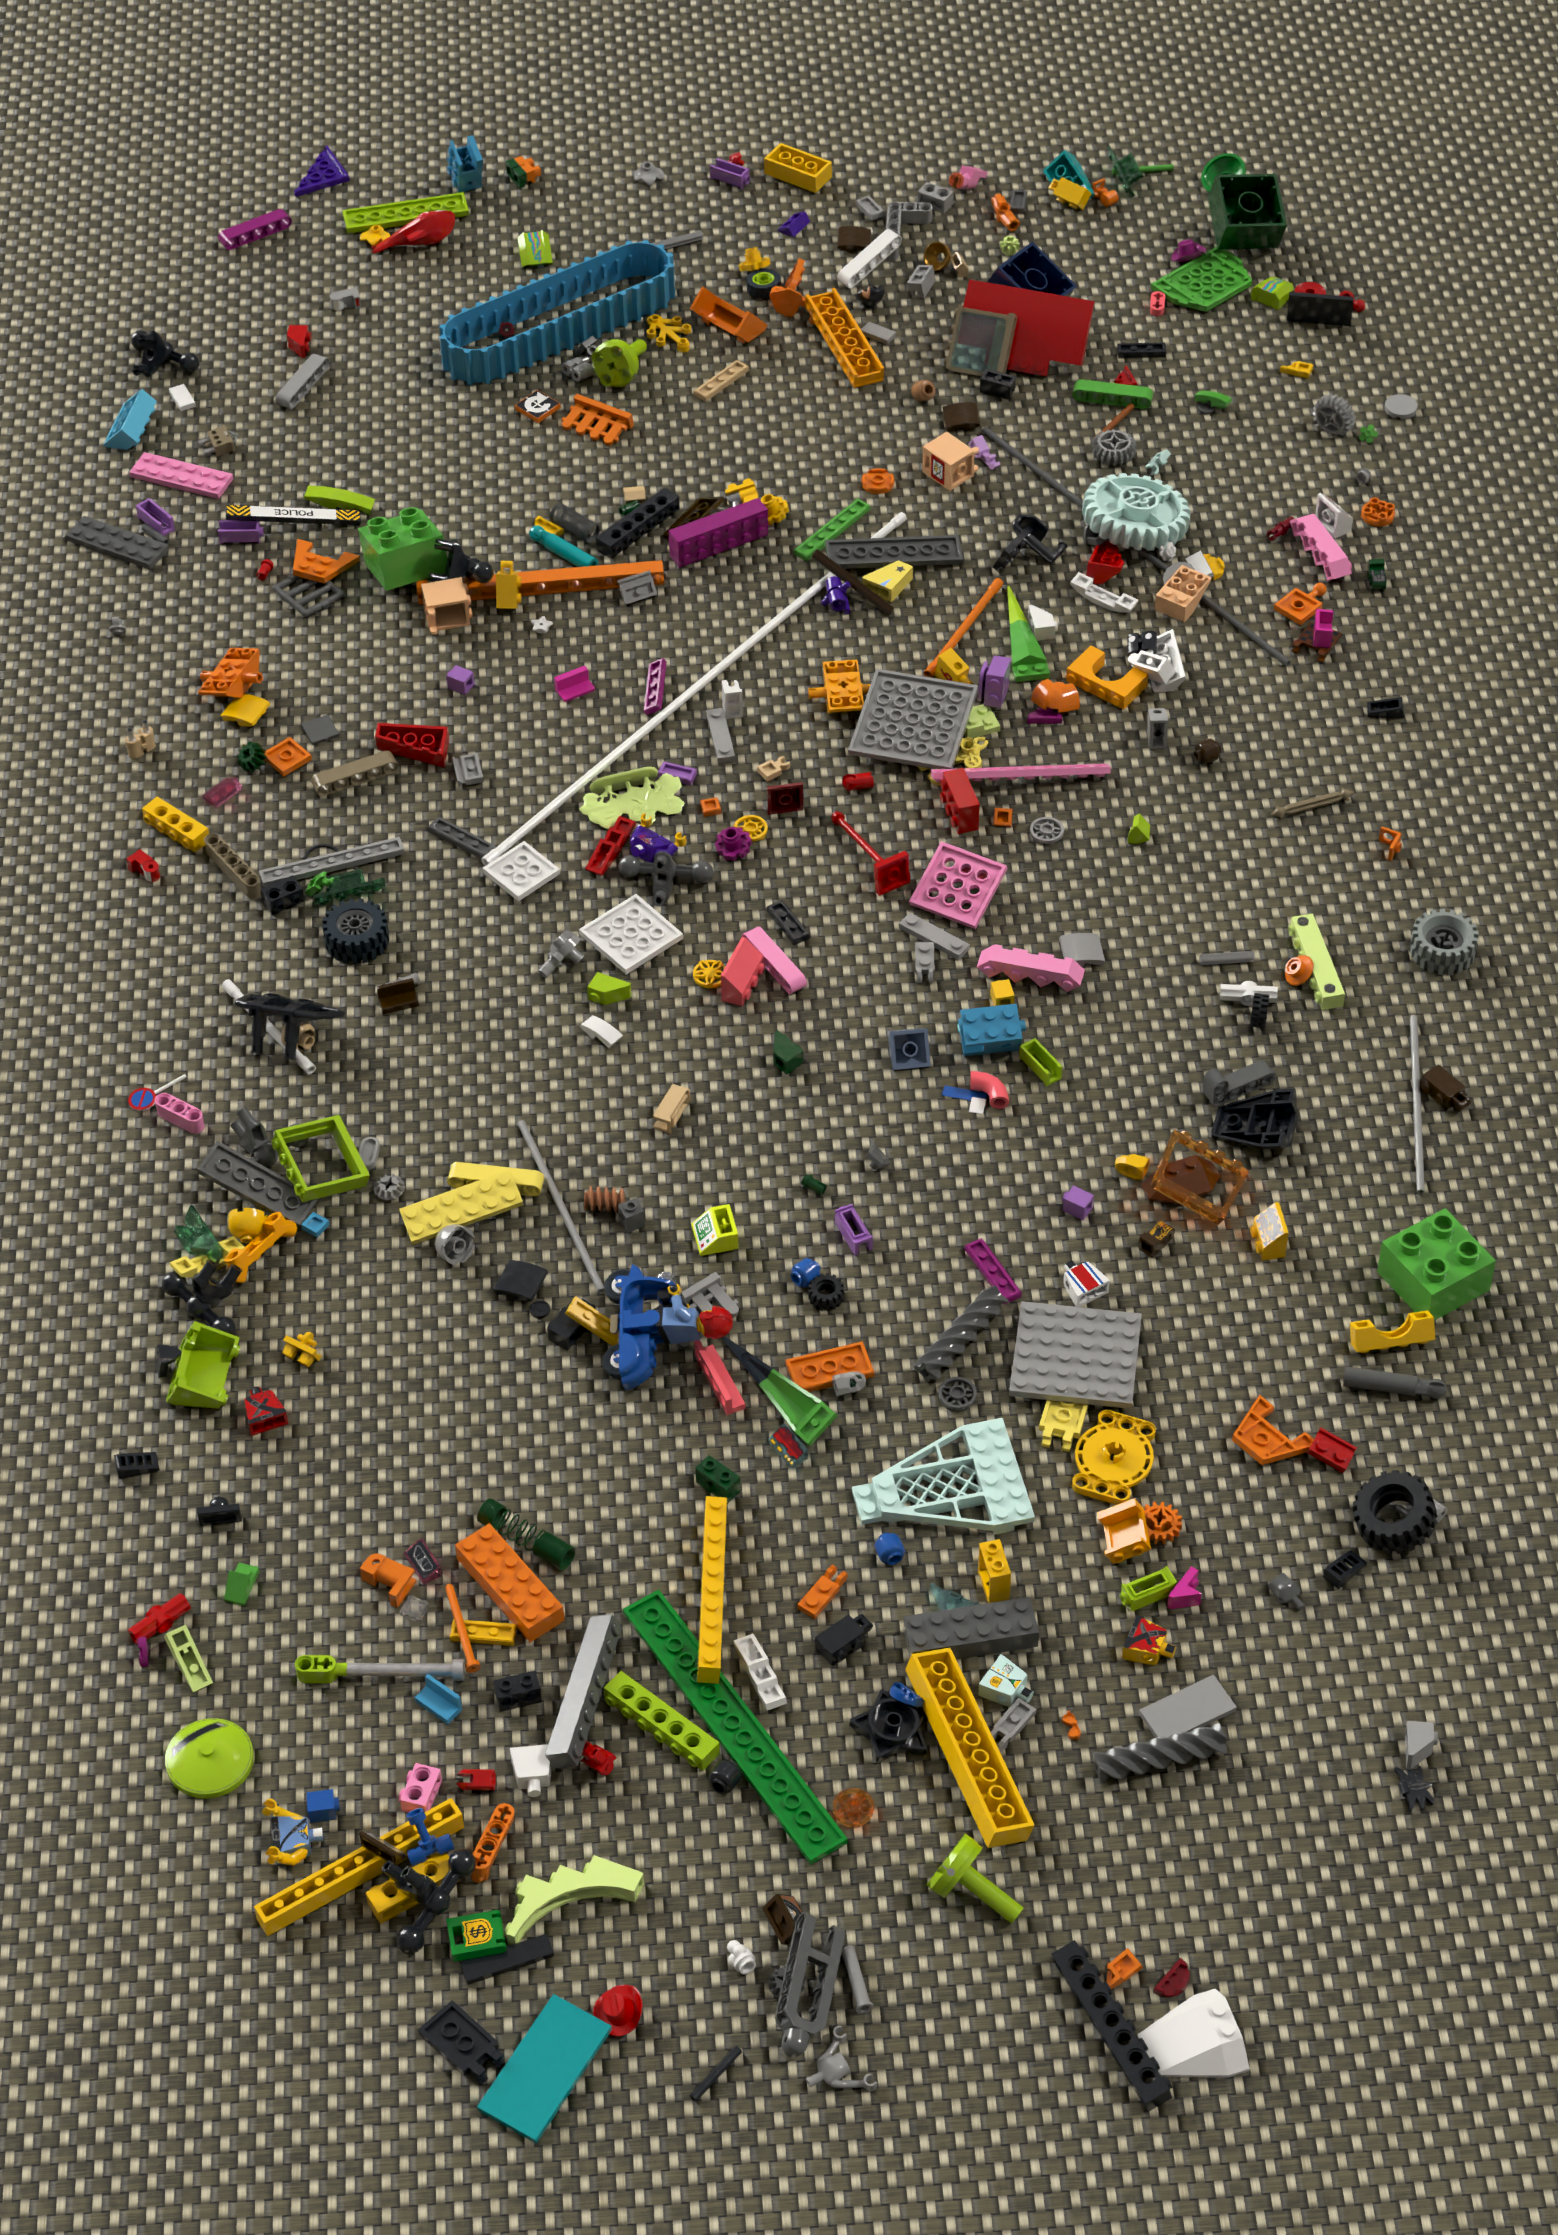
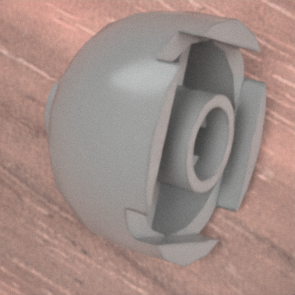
[435,1224,475,1265]

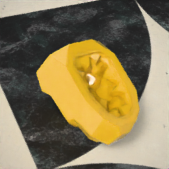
[1115,1154,1150,1180]

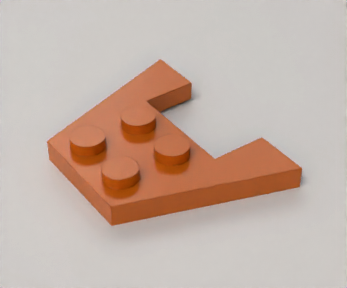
[293,539,360,584]
[1232,1395,1314,1465]

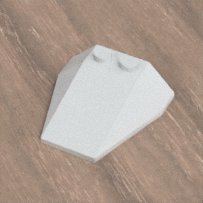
[1137,1989,1250,2078]

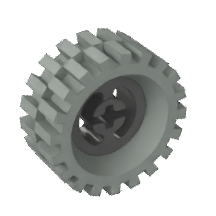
[1410,909,1479,975]

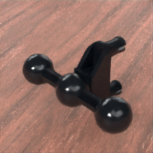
[131,330,199,376]
[428,538,494,583]
[162,1259,242,1335]
[381,1849,476,1954]

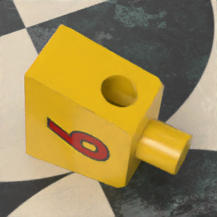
[934,648,973,684]

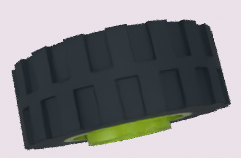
[746,268,781,299]

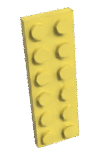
[399,1169,524,1245]

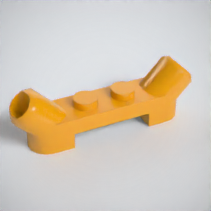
[224,1212,297,1283]

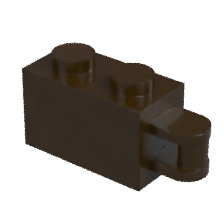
[1420,1064,1471,1111]

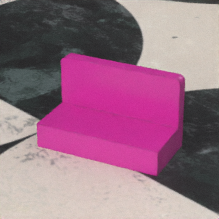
[554,666,595,702]

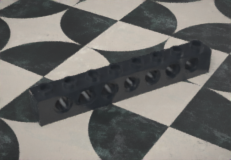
[1052,1940,1173,2112]

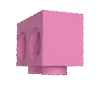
[398,1763,442,1813]

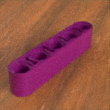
[218,209,292,250]

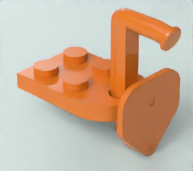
[769,258,815,325]

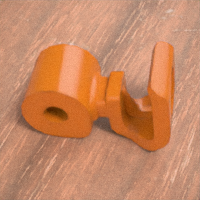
[1092,178,1119,207]

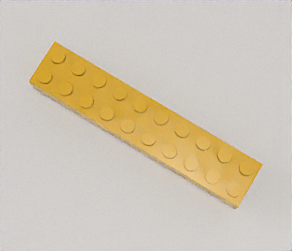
[905,1648,1034,1848]

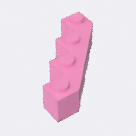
[1290,514,1352,581]
[977,944,1085,992]

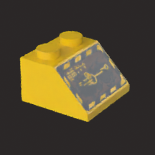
[1250,1202,1289,1261]

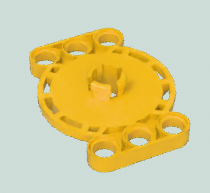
[1072,1410,1156,1505]

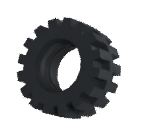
[1250,993,1269,1028]
[808,1273,844,1311]

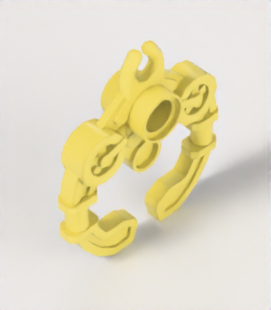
[917,737,988,786]

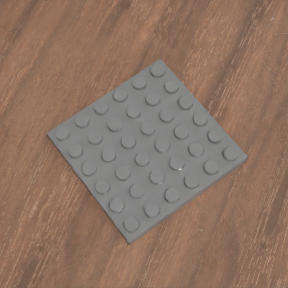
[848,669,978,769]
[1009,1301,1142,1409]

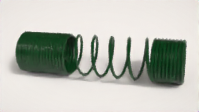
[477,1498,575,1571]

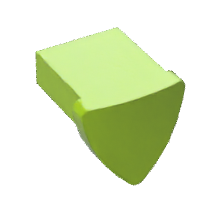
[1127,813,1150,844]

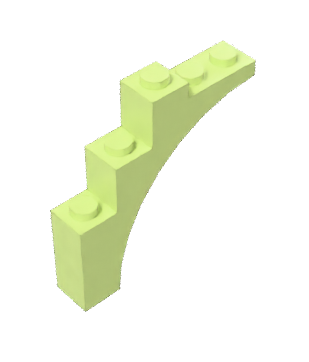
[505,1855,644,1946]

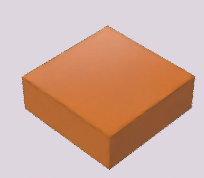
[700,797,721,817]

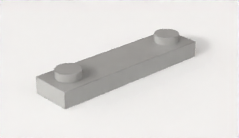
[706,708,735,763]
[899,913,970,960]

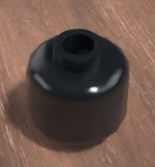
[709,1760,741,1794]

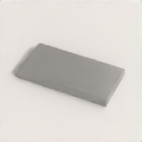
[1139,1674,1237,1738]

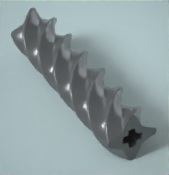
[914,1286,1009,1383]
[1093,1723,1227,1784]

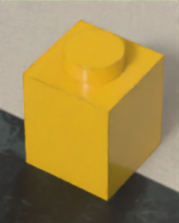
[990,979,1015,1006]

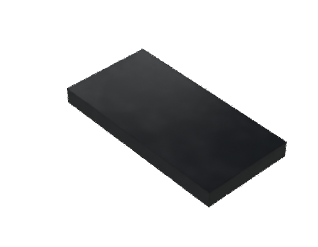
[1287,292,1354,326]

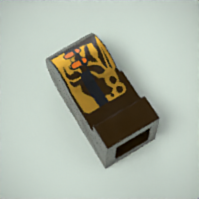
[1139,1220,1175,1258]

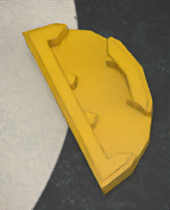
[535,515,564,536]
[1203,554,1225,581]

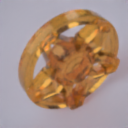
[833,1788,874,1828]

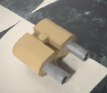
[125,720,156,759]

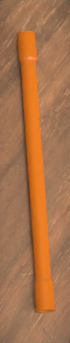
[923,578,1003,678]

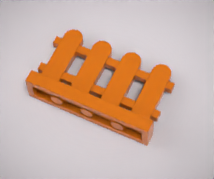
[561,394,634,446]

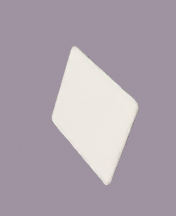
[969,1097,986,1114]

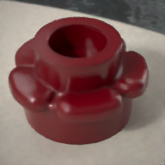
[499,322,514,338]

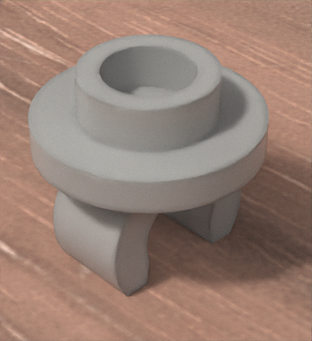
[109,616,126,635]

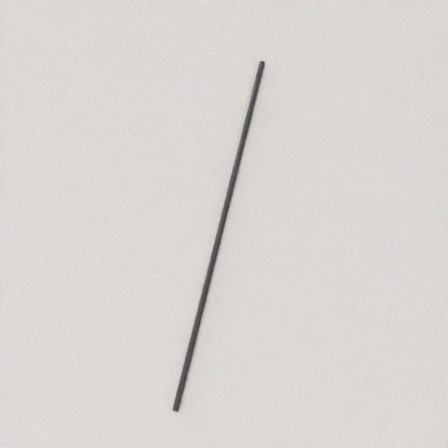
[982,427,1291,666]

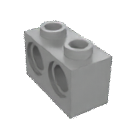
[917,182,954,213]

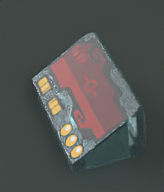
[768,1423,808,1468]

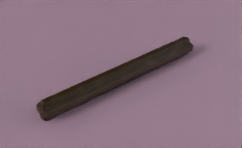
[812,549,894,615]

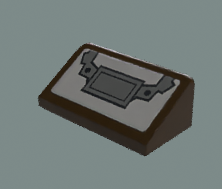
[359,1831,406,1866]

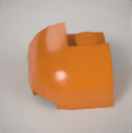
[1031,679,1080,712]

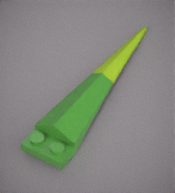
[1007,585,1050,682]

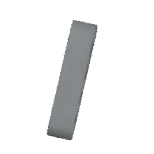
[275,354,329,409]

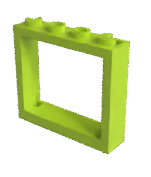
[271,1115,370,1202]

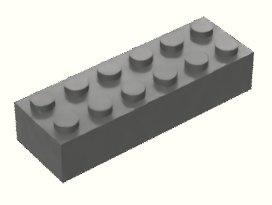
[903,1597,1039,1659]

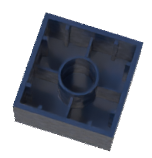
[987,241,1077,297]

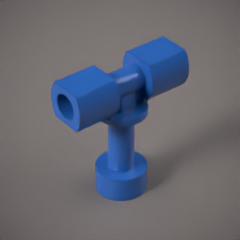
[406,1808,454,1866]

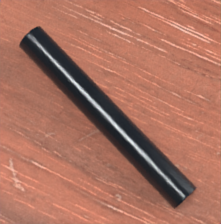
[690,2046,742,2102]

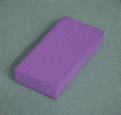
[657,761,697,785]

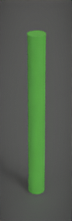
[1112,164,1174,175]

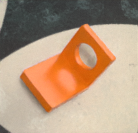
[1379,826,1402,861]

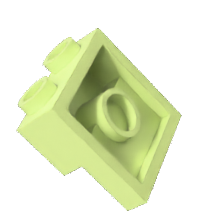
[964,704,1000,738]

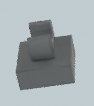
[577,336,597,358]

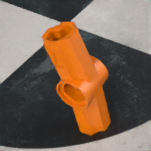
[991,194,1020,232]

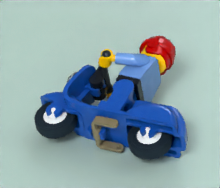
[603,1264,733,1390]

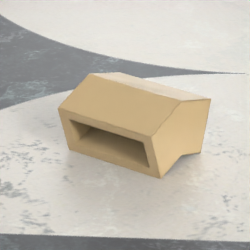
[950,252,968,278]
[623,486,646,505]

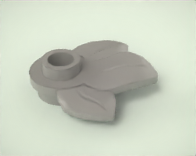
[634,161,664,187]

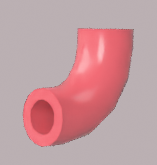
[970,1071,1009,1109]

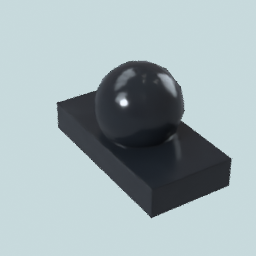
[197,1496,242,1526]

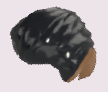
[854,285,884,307]

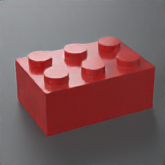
[940,768,980,834]

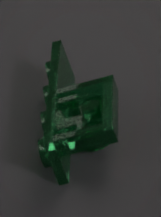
[1107,145,1143,197]
[313,869,385,905]
[174,1205,224,1264]

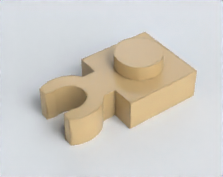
[757,756,790,782]

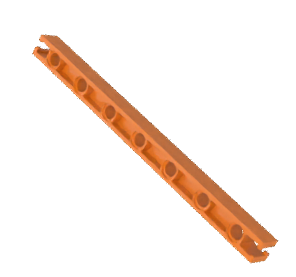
[416,560,664,605]

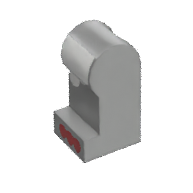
[330,287,361,311]

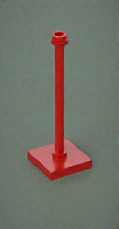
[831,811,910,896]

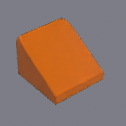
[993,808,1013,827]

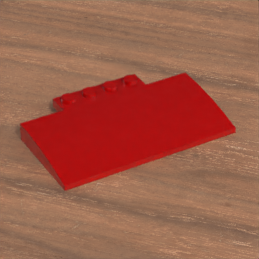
[957,279,1095,376]

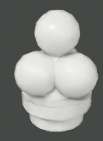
[727,1940,756,1974]

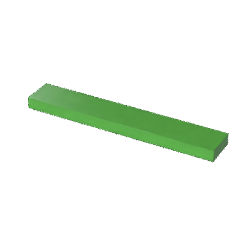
[794,498,870,562]

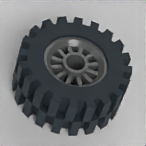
[322,898,389,964]

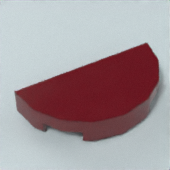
[1153,1957,1190,1997]

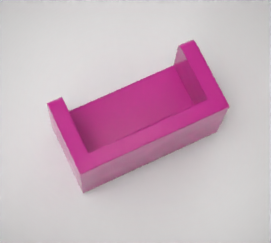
[1313,609,1334,648]

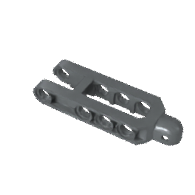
[775,1912,845,2058]

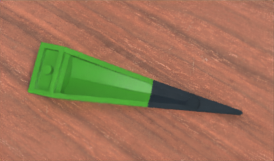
[722,1336,838,1446]

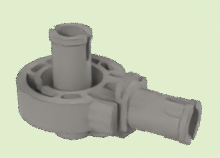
[538,931,584,978]

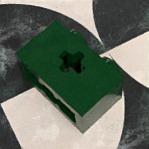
[695,1455,741,1504]

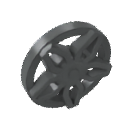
[938,1377,977,1411]

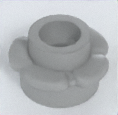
[1356,468,1372,484]

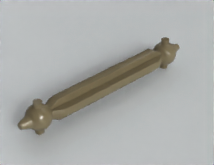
[1271,788,1354,819]

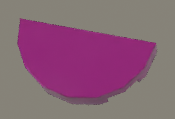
[1027,707,1063,724]

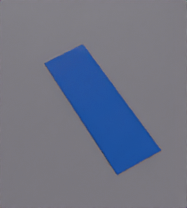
[942,1085,987,1101]

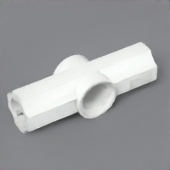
[1220,981,1278,1006]

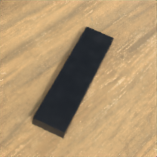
[460,1933,554,1985]

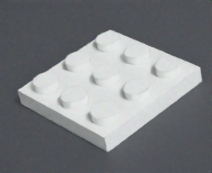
[483,841,560,901]

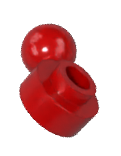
[1339,290,1366,312]

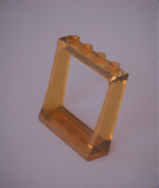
[1150,1129,1249,1225]

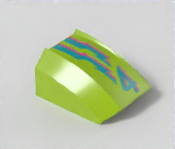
[518,230,553,267]
[1251,277,1295,310]

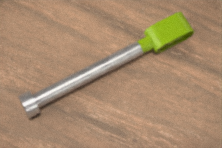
[295,1655,465,1683]

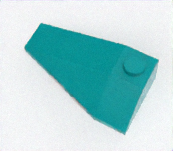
[1043,150,1095,199]

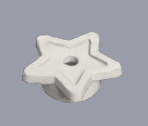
[531,616,553,633]

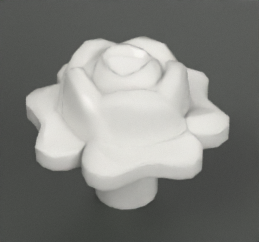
[1159,541,1176,562]

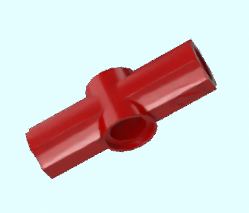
[128,1593,191,1644]

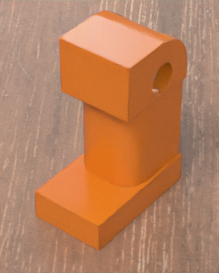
[360,1553,417,1608]

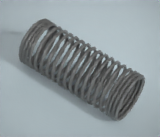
[549,503,600,543]

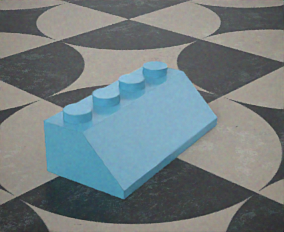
[103,389,157,450]

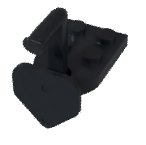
[993,514,1068,571]

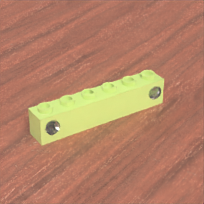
[1288,914,1345,1010]

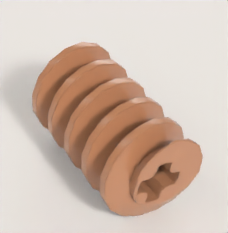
[584,1186,625,1212]

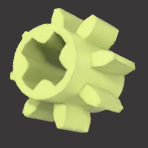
[1000,236,1020,256]

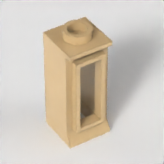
[653,1084,691,1134]

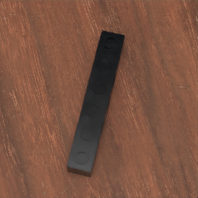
[596,488,680,559]

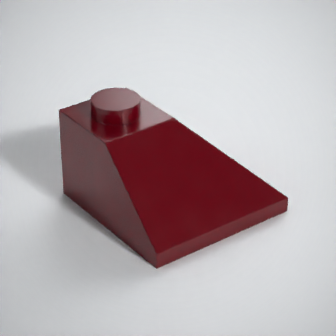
[767,782,804,815]

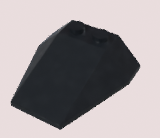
[1211,1089,1298,1149]

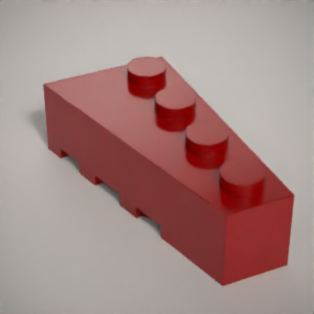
[375,723,449,768]

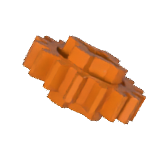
[1144,1502,1182,1544]

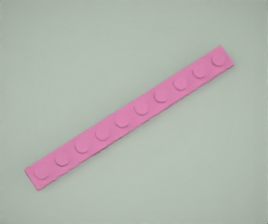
[931,763,1111,782]

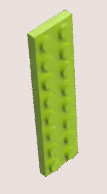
[342,192,469,234]

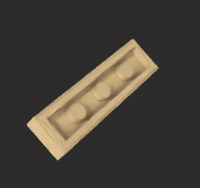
[694,360,749,402]

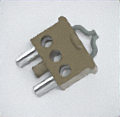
[198,425,239,456]

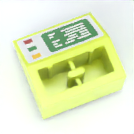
[691,1204,739,1256]

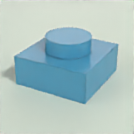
[301,1212,330,1238]

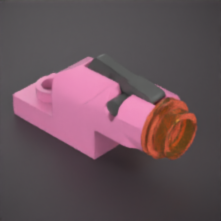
[949,165,988,193]

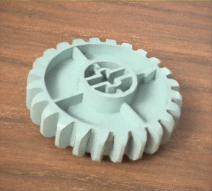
[1082,473,1191,551]

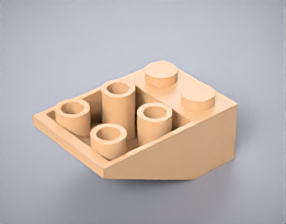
[1155,565,1212,623]

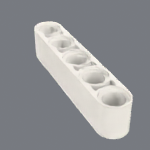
[837,229,902,289]

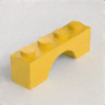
[1350,1310,1435,1353]

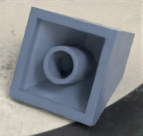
[887,1028,931,1070]

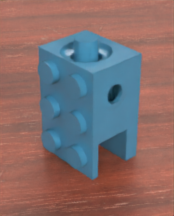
[447,135,483,193]
[958,1004,1026,1056]

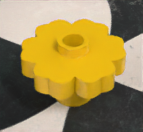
[738,247,771,272]
[761,494,789,525]

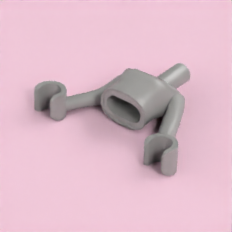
[806,2026,877,2092]

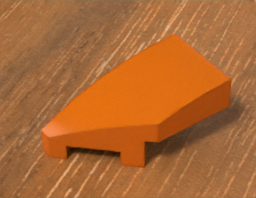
[1106,1948,1143,1989]

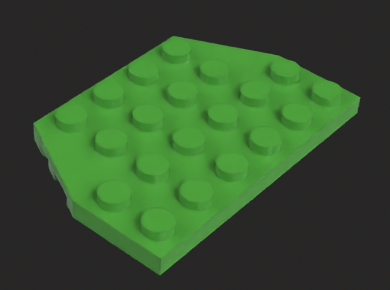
[1151,247,1252,312]

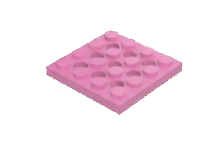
[909,841,1007,929]

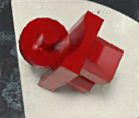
[580,1741,617,1775]

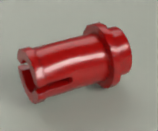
[256,559,274,581]

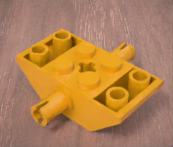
[808,660,871,713]

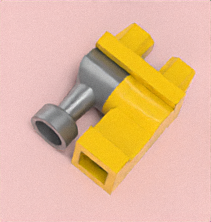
[725,478,759,507]

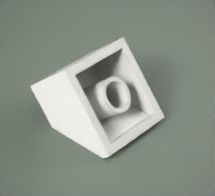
[1315,493,1353,538]

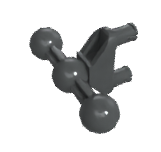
[618,851,714,906]
[230,1107,309,1167]

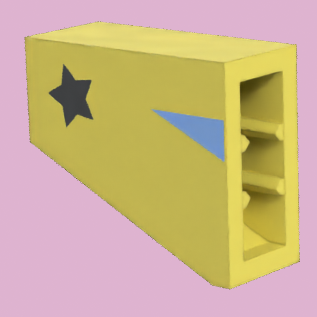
[862,561,913,602]

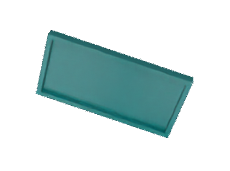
[477,1994,612,2144]

